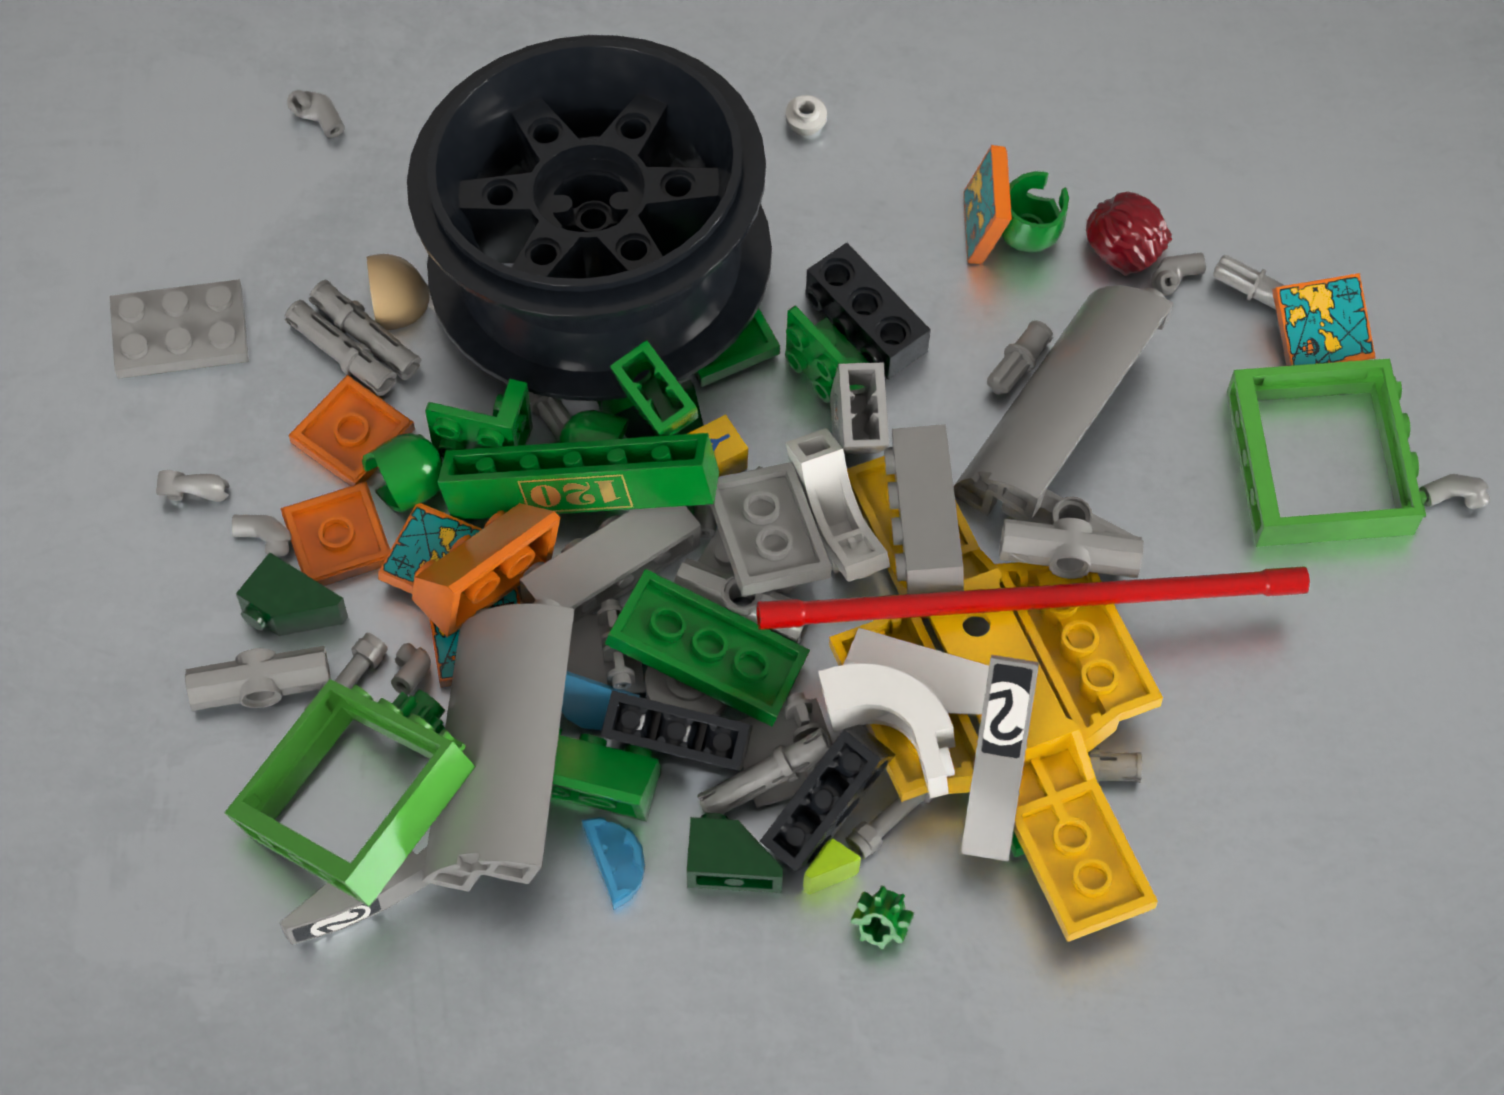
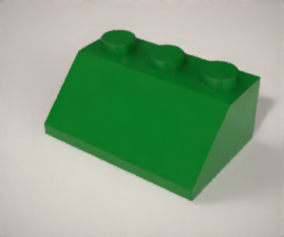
[551,728,661,822]

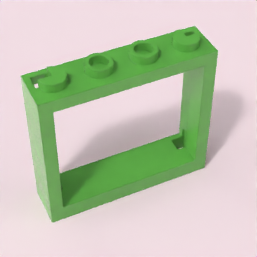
[1227,358,1427,547]
[224,679,475,907]

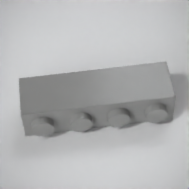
[884,424,964,594]
[520,506,701,623]

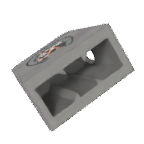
[830,363,890,454]

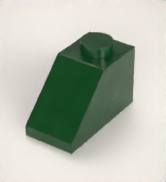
[236,552,348,636]
[686,813,783,893]

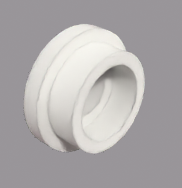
[785,95,827,136]

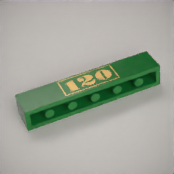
[437,433,719,520]

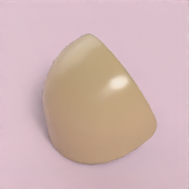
[367,254,430,330]

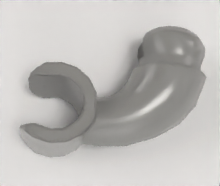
[156,470,230,502]

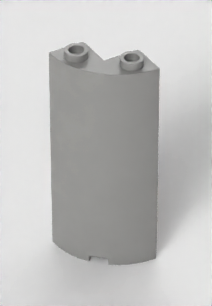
[953,285,1174,519]
[422,599,574,892]

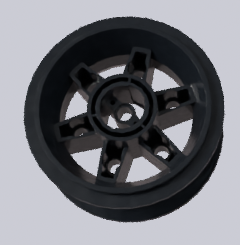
[407,35,772,401]

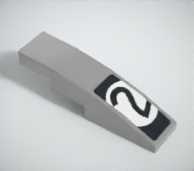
[961,655,1039,861]
[280,846,430,945]

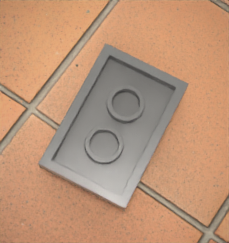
[110,279,249,379]
[710,462,832,597]

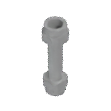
[304,633,388,711]
[845,793,936,859]

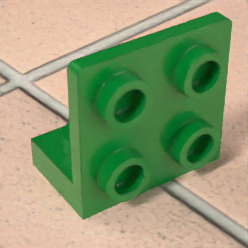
[785,305,869,403]
[425,379,533,457]

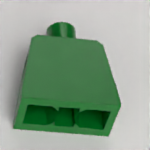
[610,340,698,436]

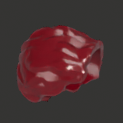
[1086,192,1172,276]

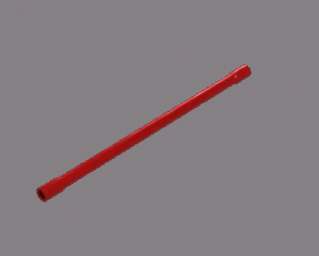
[756,566,1310,630]

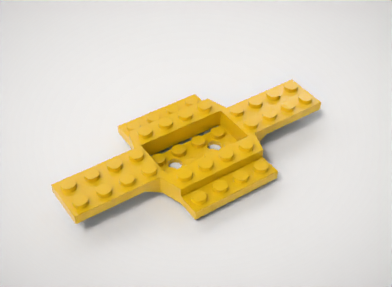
[829,456,1163,942]

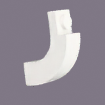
[786,428,890,582]
[818,663,955,799]

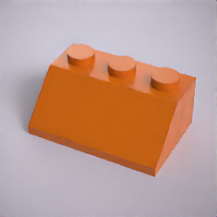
[412,503,561,637]

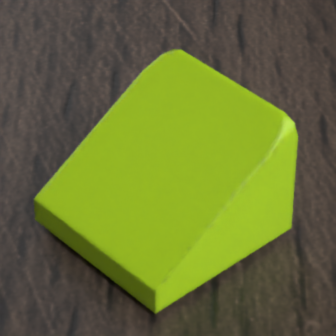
[803,838,861,895]

